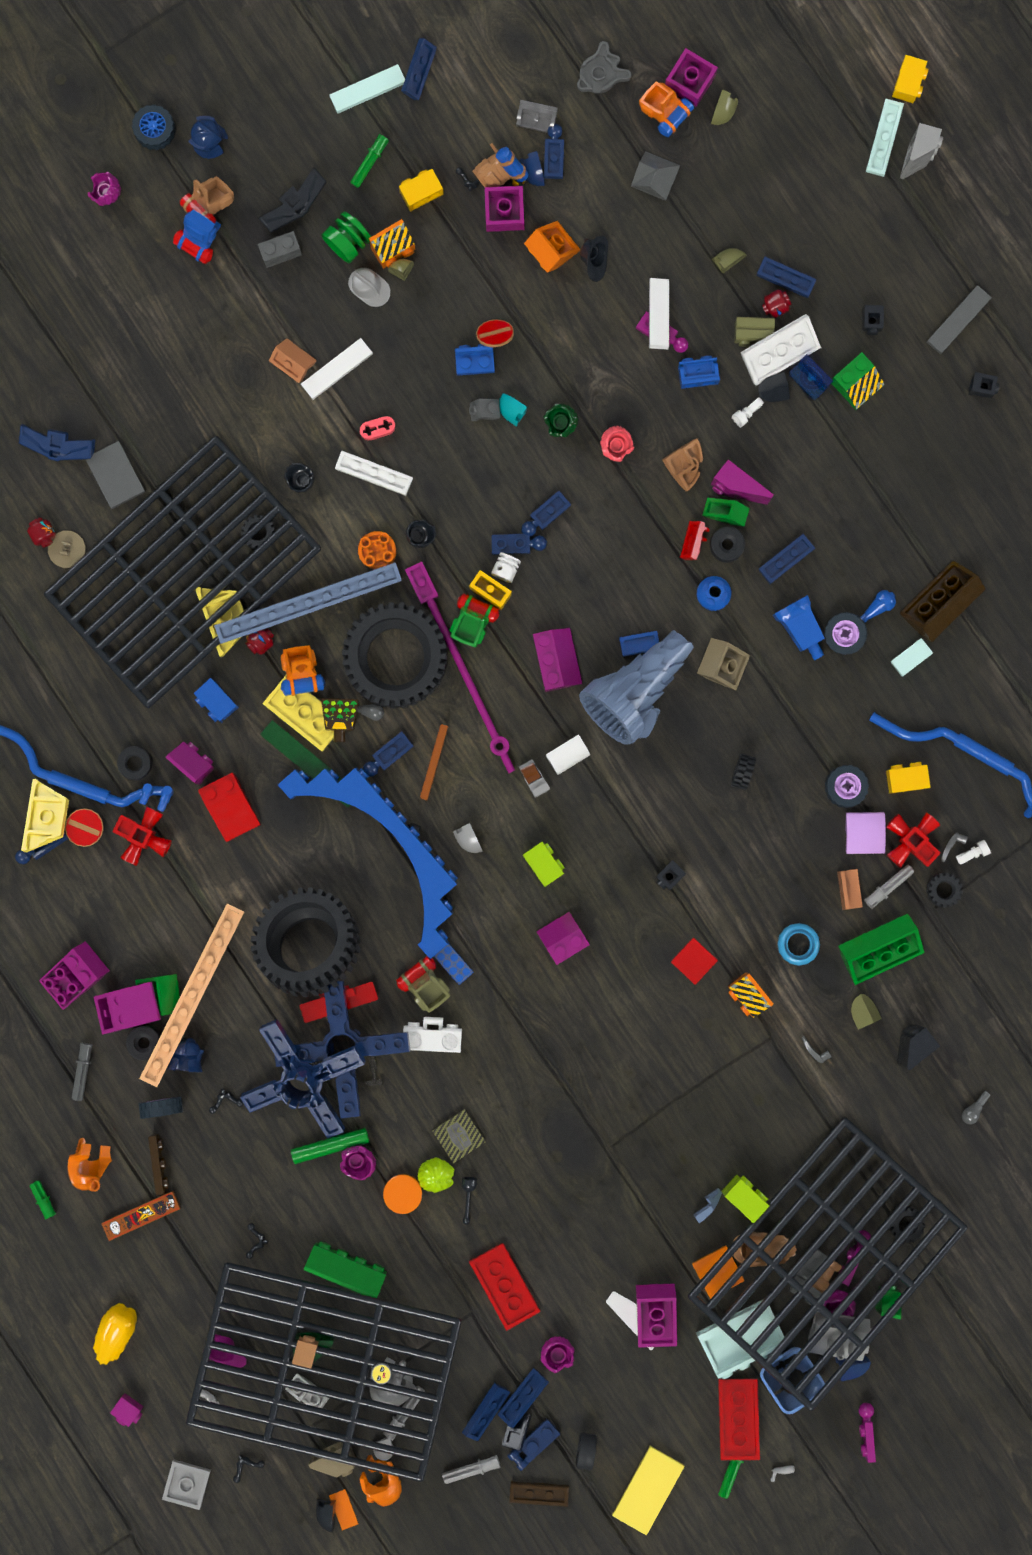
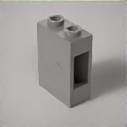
[808,1311,872,1361]

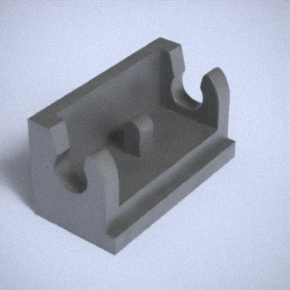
[516,100,558,133]

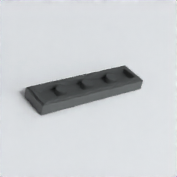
[926,285,992,355]

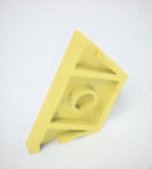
[196,587,244,657]
[21,779,69,852]

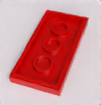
[469,1243,540,1331]
[718,1379,760,1460]

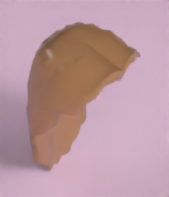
[734,1232,797,1267]

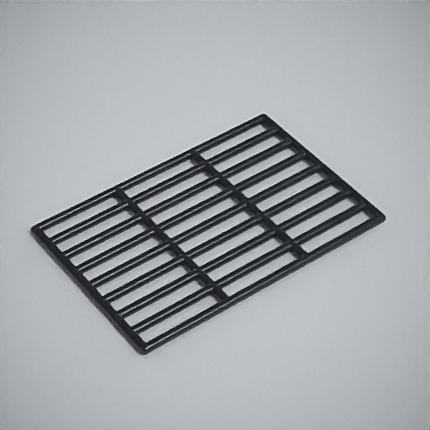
[44,436,321,708]
[688,1117,968,1411]
[186,1262,462,1482]

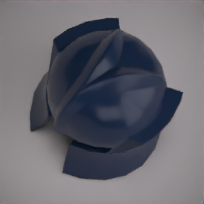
[188,116,228,159]
[167,1038,204,1073]

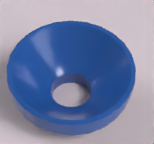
[697,576,731,611]

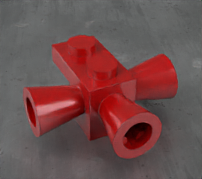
[112,806,172,866]
[886,812,941,868]

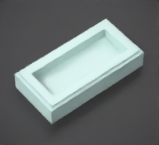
[891,638,933,677]

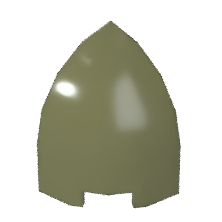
[711,90,738,125]
[712,248,747,273]
[388,259,414,281]
[851,994,882,1030]

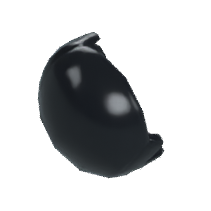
[284,463,315,493]
[405,520,436,548]

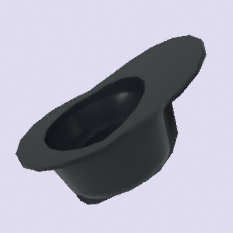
[580,235,608,282]

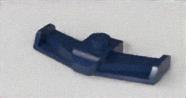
[19,424,95,461]

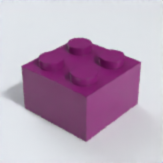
[665,48,718,107]
[485,186,524,232]

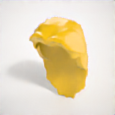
[93,1303,137,1365]

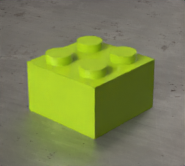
[523,842,565,887]
[721,1175,769,1223]

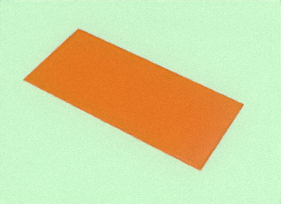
[329,1489,358,1531]

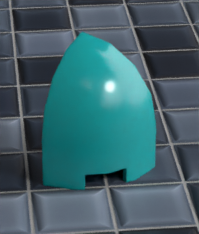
[499,393,527,426]

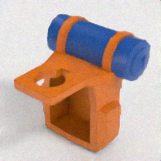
[639,81,694,137]
[281,645,325,696]

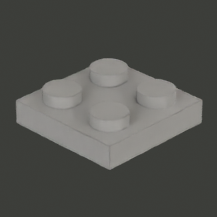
[162,1460,211,1510]

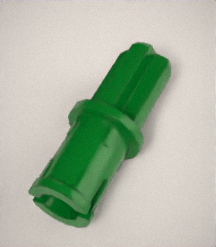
[30,1180,56,1220]

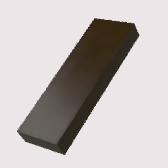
[509,1481,569,1507]

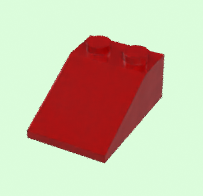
[198,773,261,842]

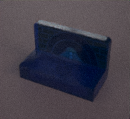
[789,354,833,400]

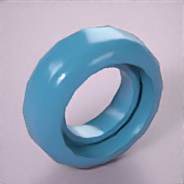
[777,923,820,966]

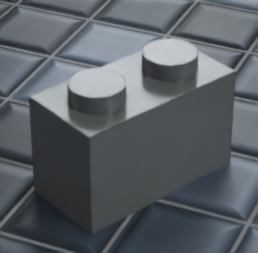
[258,231,302,268]

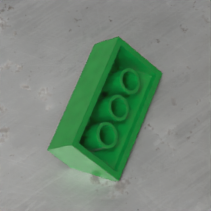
[838,914,924,985]
[304,1241,387,1298]

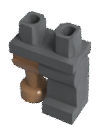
[788,1250,842,1306]

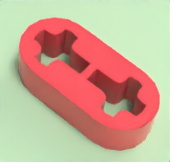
[360,416,395,441]

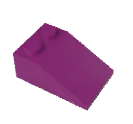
[711,460,774,504]
[636,1284,677,1348]

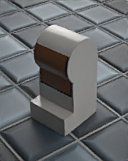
[519,759,550,798]

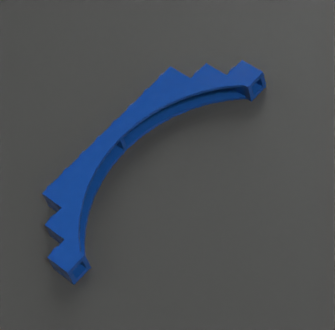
[278,768,458,959]

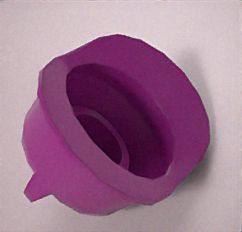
[209,1334,247,1368]

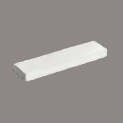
[649,278,669,350]
[301,338,373,400]
[335,451,413,496]

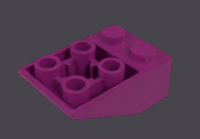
[39,941,110,1010]
[94,982,161,1035]

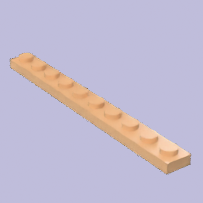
[139,904,244,1087]

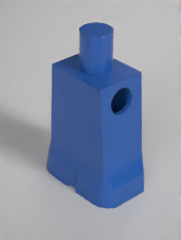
[773,595,825,660]

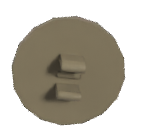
[48,531,86,568]

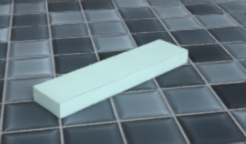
[329,64,405,114]
[866,99,904,177]

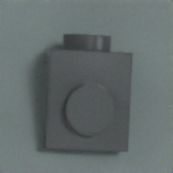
[469,399,500,421]

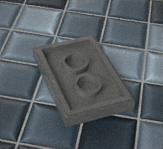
[85,441,145,509]

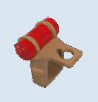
[180,176,234,224]

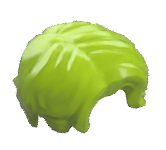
[417,1157,454,1193]

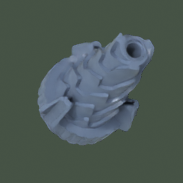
[579,630,694,744]

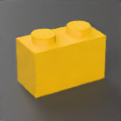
[892,55,929,103]
[399,169,443,211]
[469,570,512,610]
[886,762,931,794]

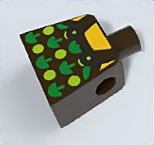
[321,699,360,742]

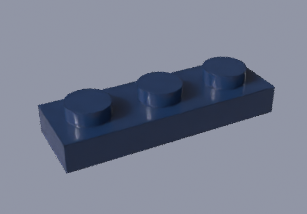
[401,38,437,100]
[756,257,817,298]
[758,534,815,584]
[497,1368,549,1428]
[462,1383,510,1441]

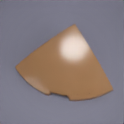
[662,438,703,491]

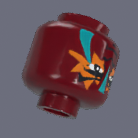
[27,518,56,548]

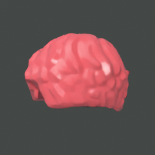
[600,426,634,462]

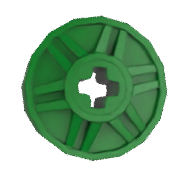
[321,211,371,263]

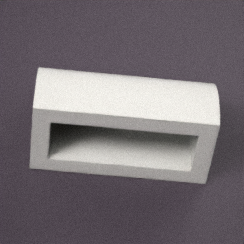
[546,734,590,775]

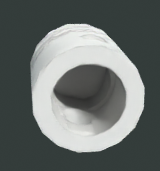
[491,553,521,583]

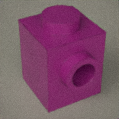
[110,1393,144,1427]

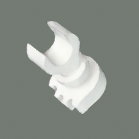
[732,398,764,428]
[956,840,991,864]

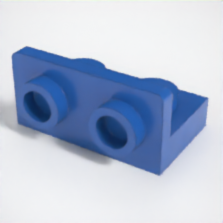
[455,344,495,376]

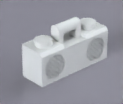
[403,1017,462,1053]

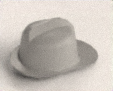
[348,268,390,307]

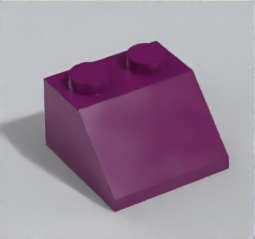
[165,741,215,785]
[537,912,589,965]

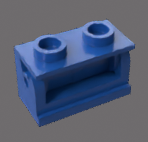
[678,356,720,389]
[194,678,239,723]

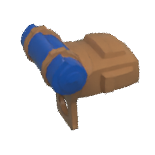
[472,143,529,187]

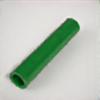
[291,1128,369,1164]

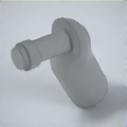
[200,1389,219,1404]
[770,1465,795,1482]

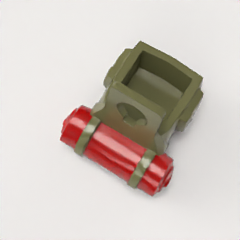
[396,956,450,1013]

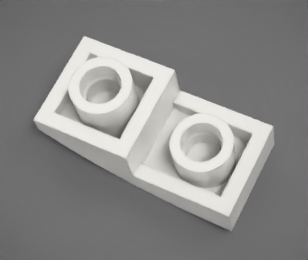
[285,1373,329,1408]

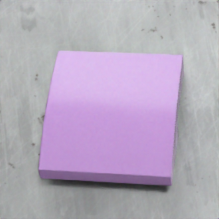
[845,812,886,854]

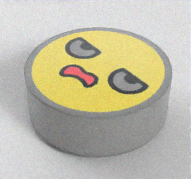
[371,1363,392,1384]

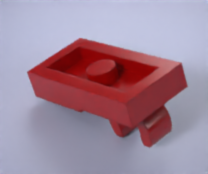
[680,521,710,560]

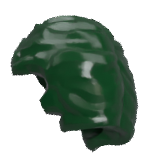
[543,404,578,437]

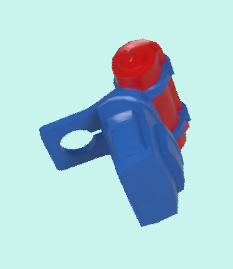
[173,210,221,264]

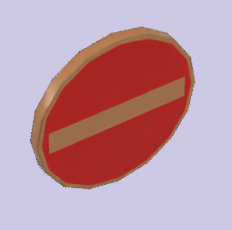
[476,319,514,347]
[65,808,104,847]

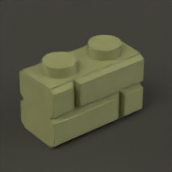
[734,317,775,347]

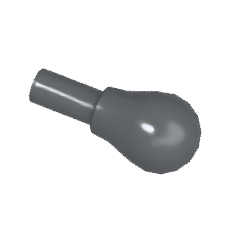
[358,704,384,721]
[962,1091,991,1125]

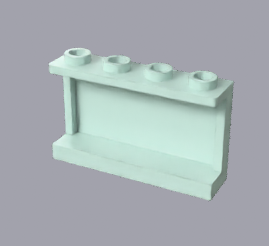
[696,1299,784,1379]

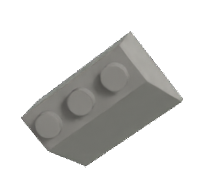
[900,123,943,179]

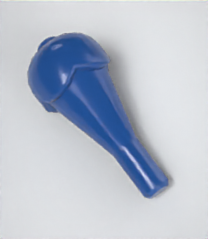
[860,590,896,623]

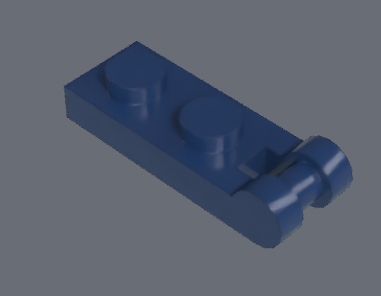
[507,1418,560,1471]

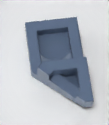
[693,1188,722,1223]

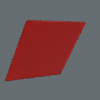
[671,938,718,985]

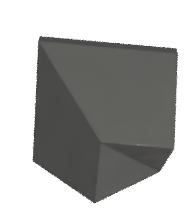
[631,151,680,201]

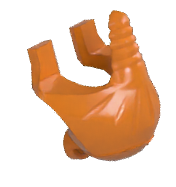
[67,1138,112,1192]
[360,1455,402,1507]

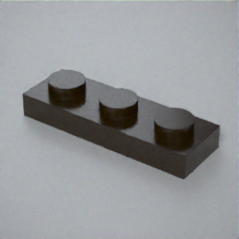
[148,1134,169,1195]

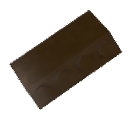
[900,560,986,642]

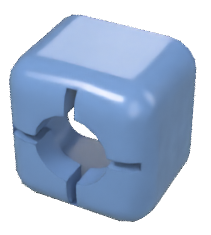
[760,1347,825,1414]

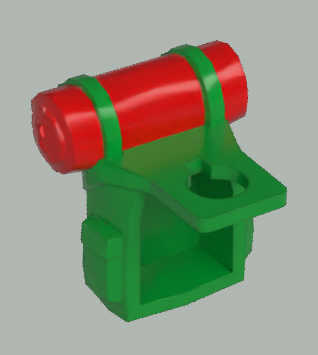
[450,593,499,647]

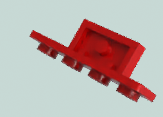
[300,982,378,1023]

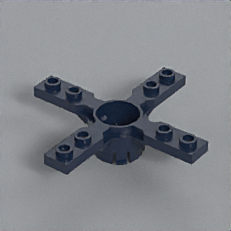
[275,980,411,1118]
[240,1019,366,1139]

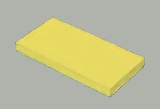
[263,674,334,752]
[612,1446,685,1535]

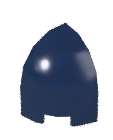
[519,151,545,186]
[835,1355,871,1381]

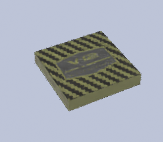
[432,1109,486,1164]

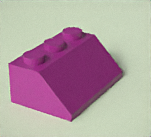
[533,628,582,692]

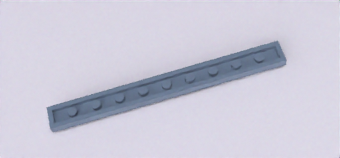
[214,562,402,644]

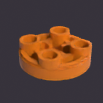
[358,531,396,570]
[383,1174,422,1214]

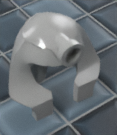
[370,1357,417,1406]

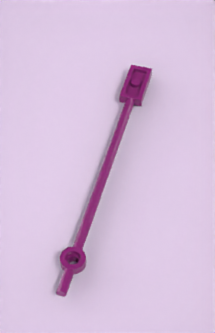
[405,562,515,774]

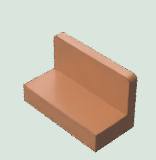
[269,339,316,383]
[837,869,863,910]

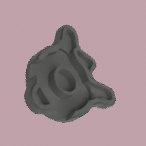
[577,41,632,93]

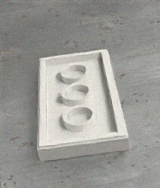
[740,314,821,386]

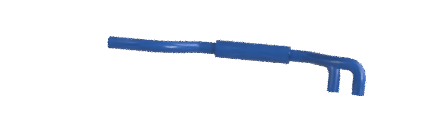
[869,712,1032,818]
[0,725,174,812]

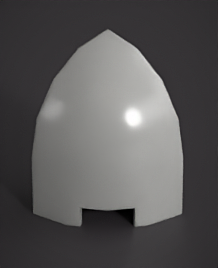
[453,823,483,853]

